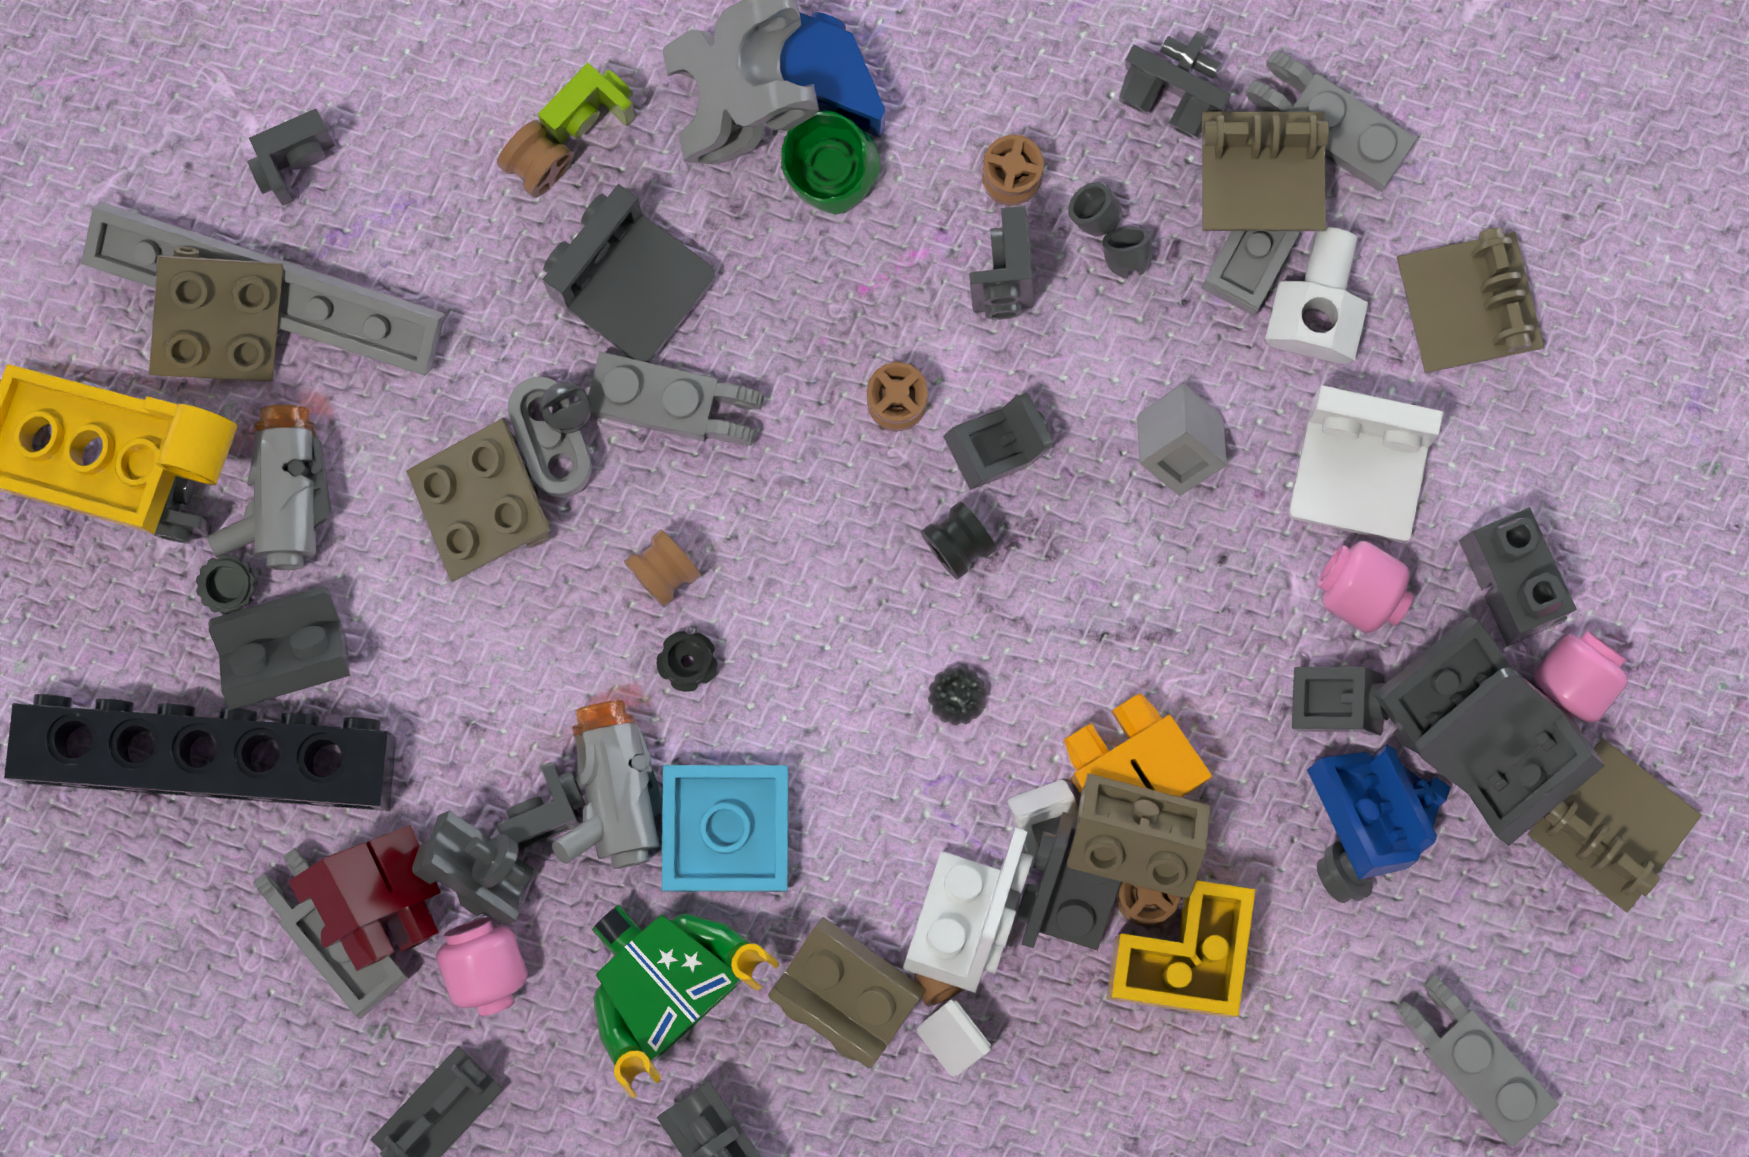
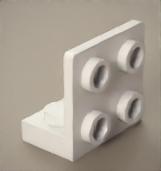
[1288,385,1444,543]
[903,827,1033,993]

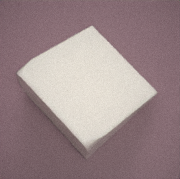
[1007,780,1079,871]
[917,999,991,1077]

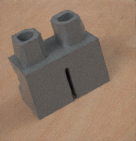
[1459,507,1577,646]

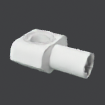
[1265,227,1368,364]

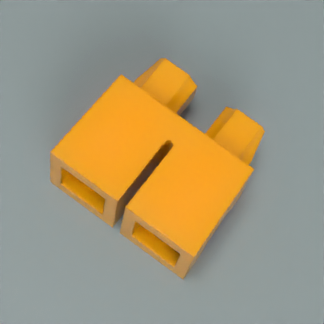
[1062,693,1213,798]

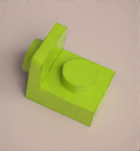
[538,62,635,144]

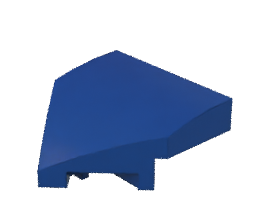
[1307,744,1450,880]

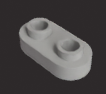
[508,377,592,498]

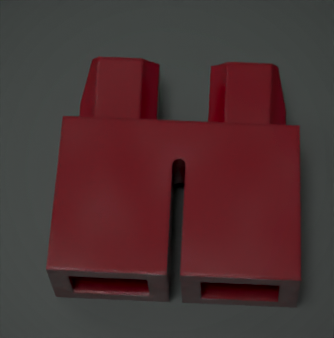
[288,825,441,971]

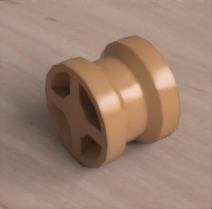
[497,120,574,198]
[982,134,1044,206]
[866,362,928,432]
[624,529,701,608]
[1115,882,1181,926]

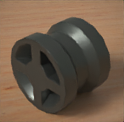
[920,501,997,580]

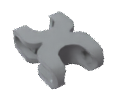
[663,0,819,165]

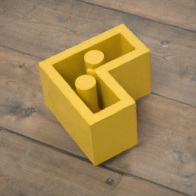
[1106,880,1256,1018]

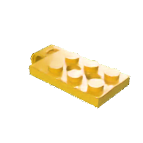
[0,364,238,534]

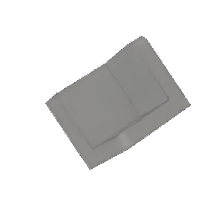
[1137,383,1227,496]

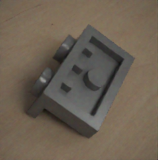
[969,206,1033,320]
[208,586,350,711]
[1373,616,1511,753]
[1016,812,1121,951]

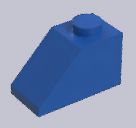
[780,12,885,138]

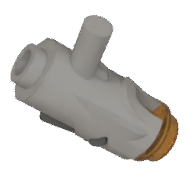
[207,405,332,570]
[552,700,663,869]

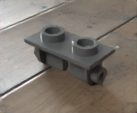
[370,1046,504,1157]

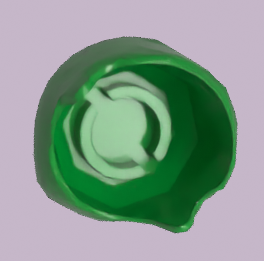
[781,111,880,215]

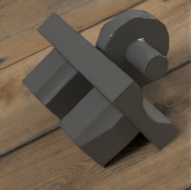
[1119,31,1231,141]
[412,810,534,925]
[656,1080,761,1157]

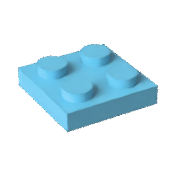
[662,765,789,892]

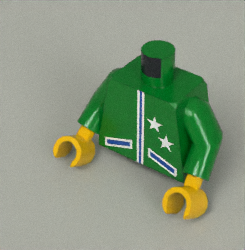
[592,905,779,1098]

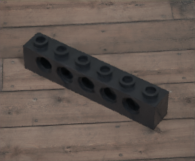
[4,694,397,811]

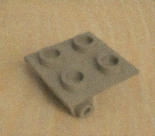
[1202,112,1329,231]
[1397,227,1544,373]
[149,247,283,381]
[406,418,551,582]
[1527,738,1702,913]

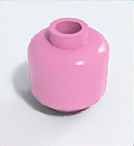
[1317,541,1414,633]
[1533,630,1628,723]
[436,917,528,1016]

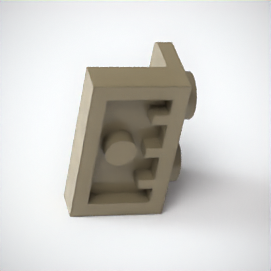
[1067,773,1210,898]
[768,917,926,1068]

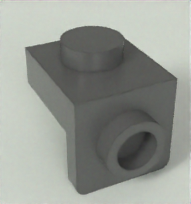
[943,393,1053,490]

